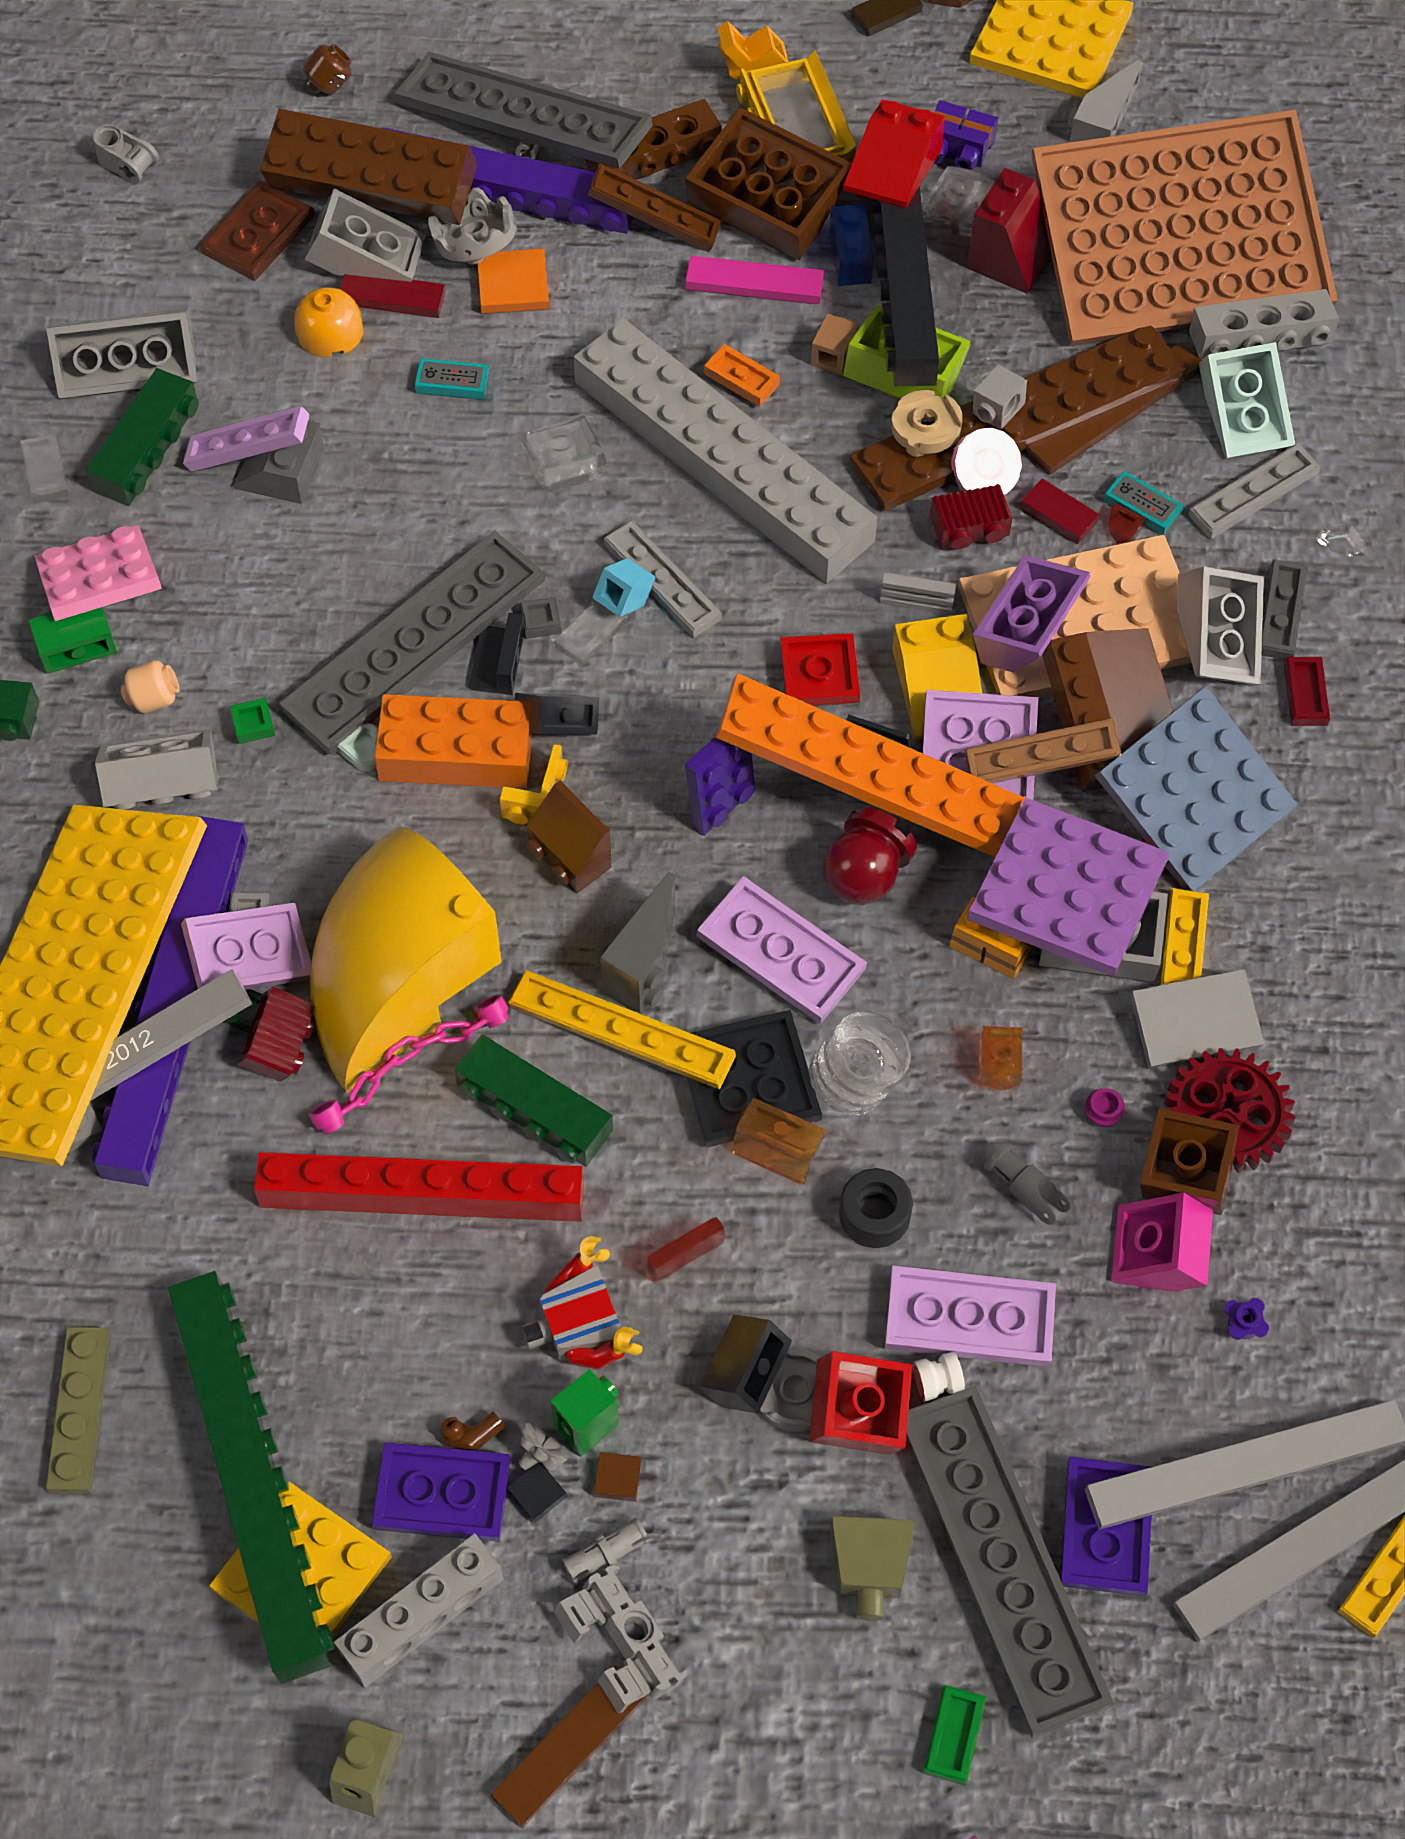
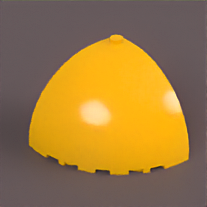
[310,827,502,1093]

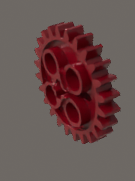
[1164,1048,1296,1173]

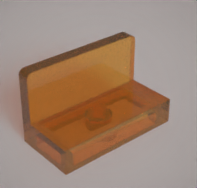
[732,1098,826,1185]

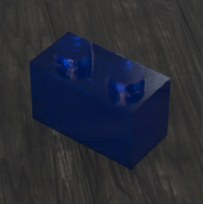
[829,204,874,286]

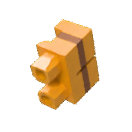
[949,897,1032,979]

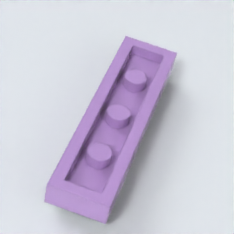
[183,406,310,472]

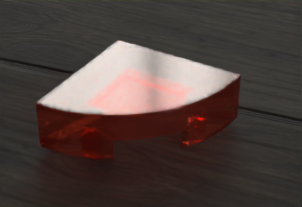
[1108,503,1145,544]

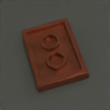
[199,180,315,281]

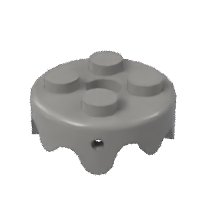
[428,188,517,264]

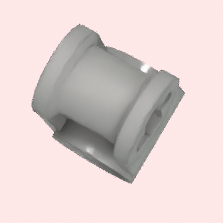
[93,124,159,184]

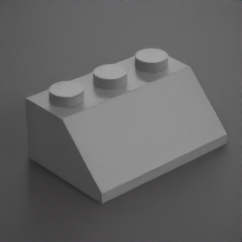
[95,729,218,810]

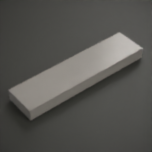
[1188,443,1321,540]
[604,520,722,639]

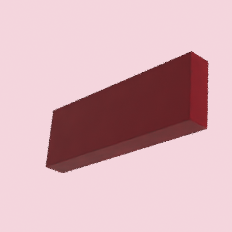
[340,274,446,318]

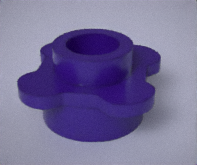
[1224,1298,1269,1340]

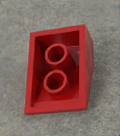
[843,99,945,208]

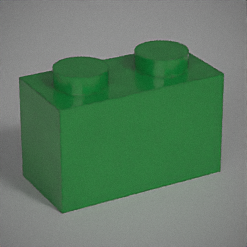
[28,607,118,674]
[550,1369,619,1457]

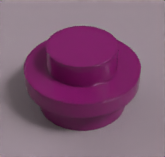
[1085,1088,1125,1127]

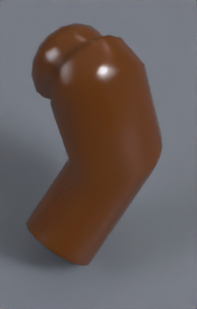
[440,1411,505,1451]

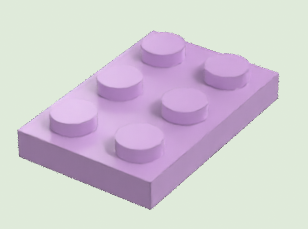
[181,903,311,990]

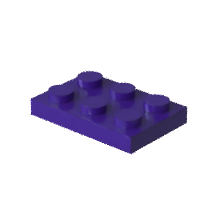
[685,736,755,836]
[372,1442,511,1542]
[1060,1457,1152,1597]

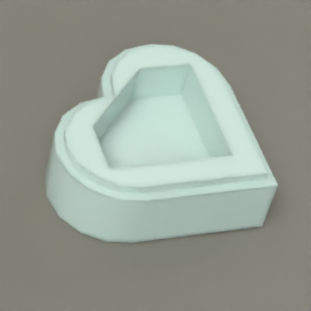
[337,723,378,772]

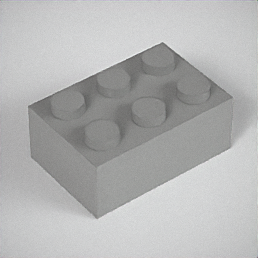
[1038,892,1168,982]

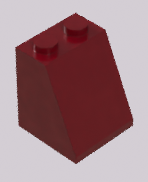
[967,167,1052,294]

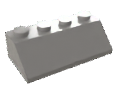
[46,308,198,399]

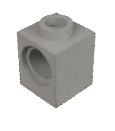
[972,364,1027,429]

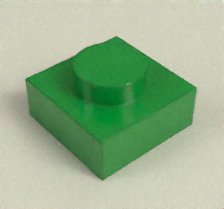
[230,698,275,744]

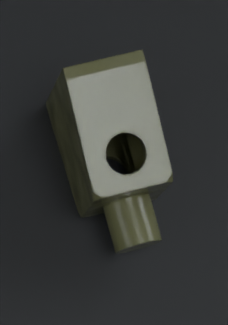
[831,1516,914,1621]
[329,1718,404,1817]

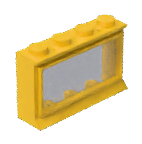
[736,50,856,163]

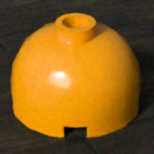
[294,287,364,358]

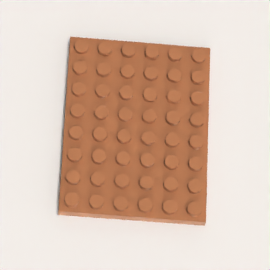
[1031,110,1338,346]

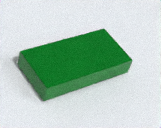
[923,1685,987,1786]

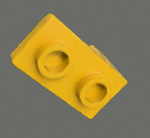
[500,744,568,824]

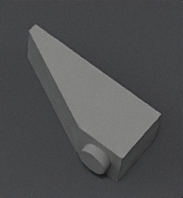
[1067,60,1143,142]

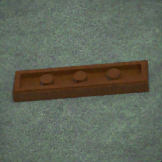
[587,163,721,252]
[490,1664,647,1829]

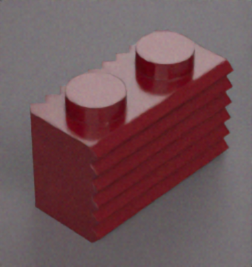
[930,483,1012,550]
[238,986,316,1082]

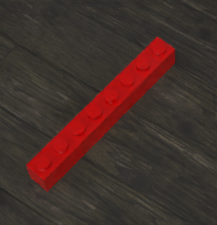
[254,1152,584,1222]

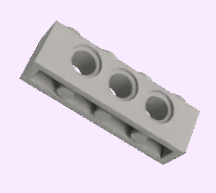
[1189,289,1339,360]
[334,1533,504,1688]

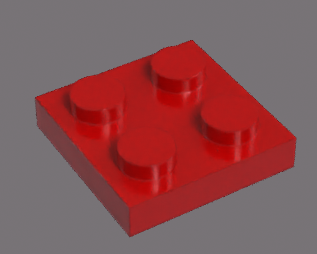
[780,633,860,706]

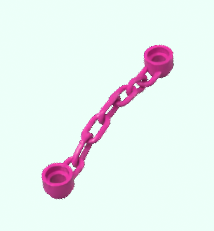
[308,994,509,1134]

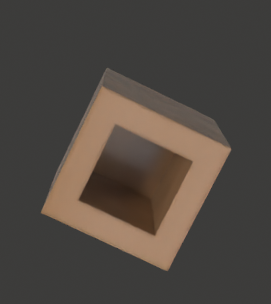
[811,313,859,376]

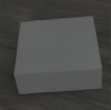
[520,597,562,639]

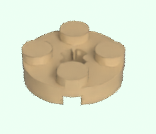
[891,390,962,457]

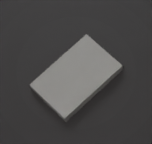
[1130,969,1264,1069]

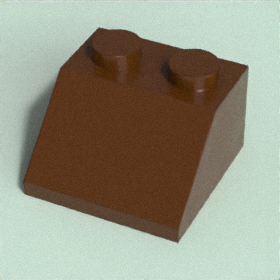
[526,780,612,893]
[1140,1108,1239,1215]

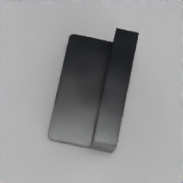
[470,613,525,695]
[515,693,600,735]

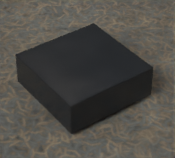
[507,1462,567,1523]

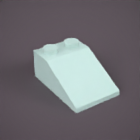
[1199,342,1295,459]

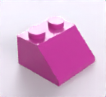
[1111,1192,1213,1292]

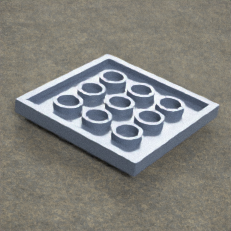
[1094,686,1298,892]

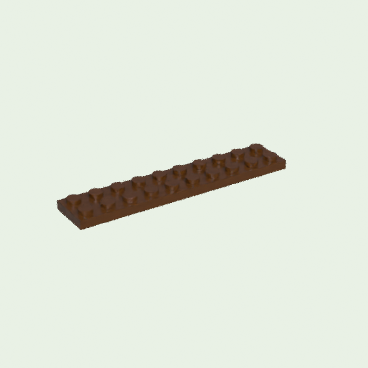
[850,325,1187,512]

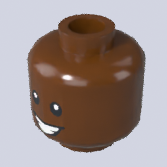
[303,44,352,94]

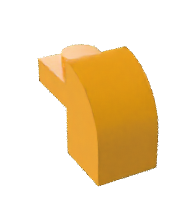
[717,21,789,81]

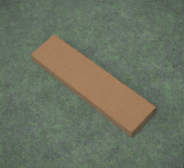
[965,718,1121,784]

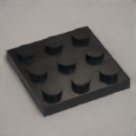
[686,1010,822,1148]

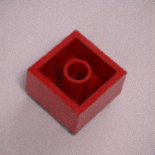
[809,1351,912,1455]

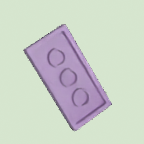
[696,876,867,1024]
[885,1266,1056,1367]

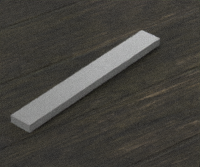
[1084,1400,1405,1530]
[1173,1460,1405,1642]

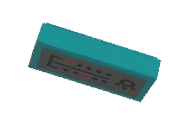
[415,358,489,400]
[1103,471,1184,535]

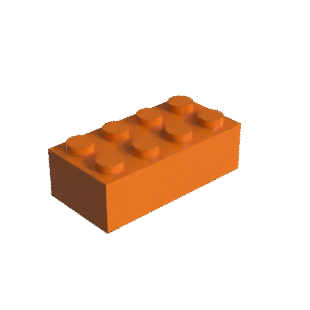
[375,694,533,789]

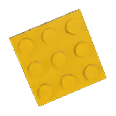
[209,1482,392,1638]

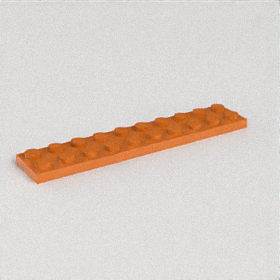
[716,673,1025,857]

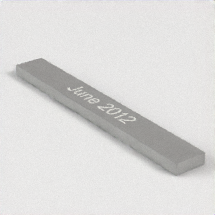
[90,969,252,1101]

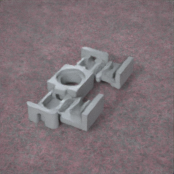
[553,1565,687,1714]

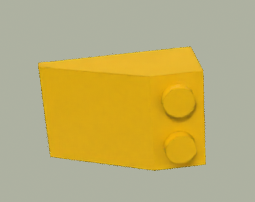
[892,614,982,740]

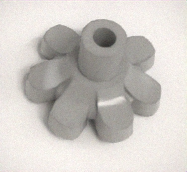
[518,1423,567,1471]

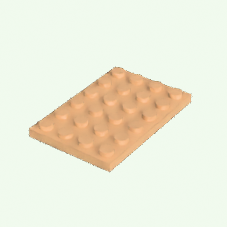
[958,535,1192,697]

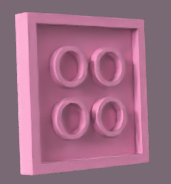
[34,525,162,621]

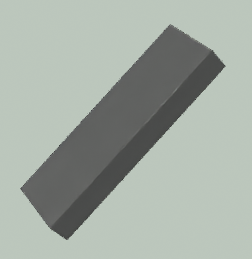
[1261,559,1308,660]

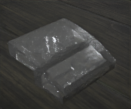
[922,166,996,237]

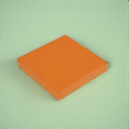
[478,248,549,314]

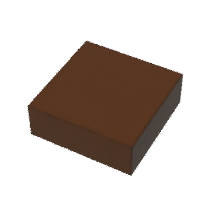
[594,1452,642,1502]

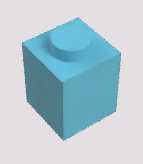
[592,558,656,617]

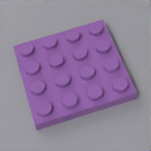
[967,797,1170,977]

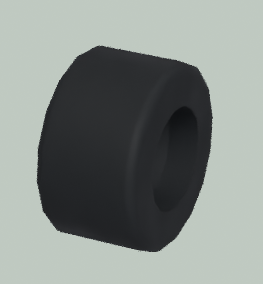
[839,1168,913,1248]

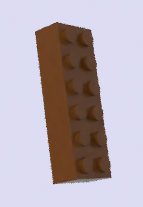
[260,108,478,225]

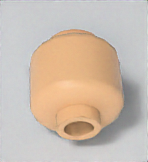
[121,660,179,714]

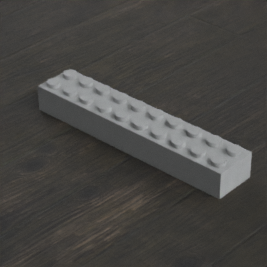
[574,318,878,584]

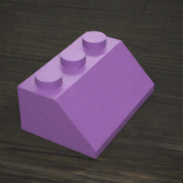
[973,555,1091,672]

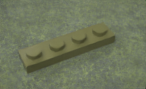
[46,1327,111,1495]

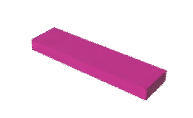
[686,255,824,304]

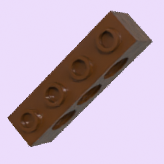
[585,98,722,180]

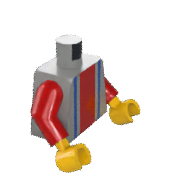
[522,1236,642,1370]

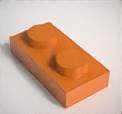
[704,344,780,407]

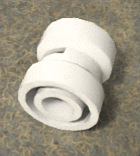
[913,1352,965,1402]

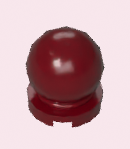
[823,807,917,905]

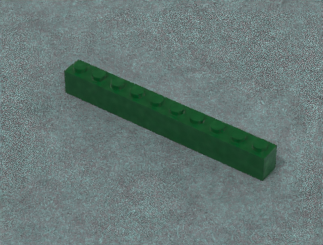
[168,1271,335,1685]

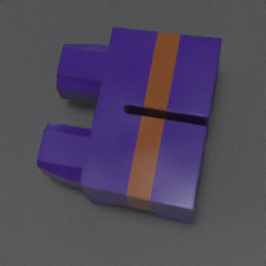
[933,100,998,174]

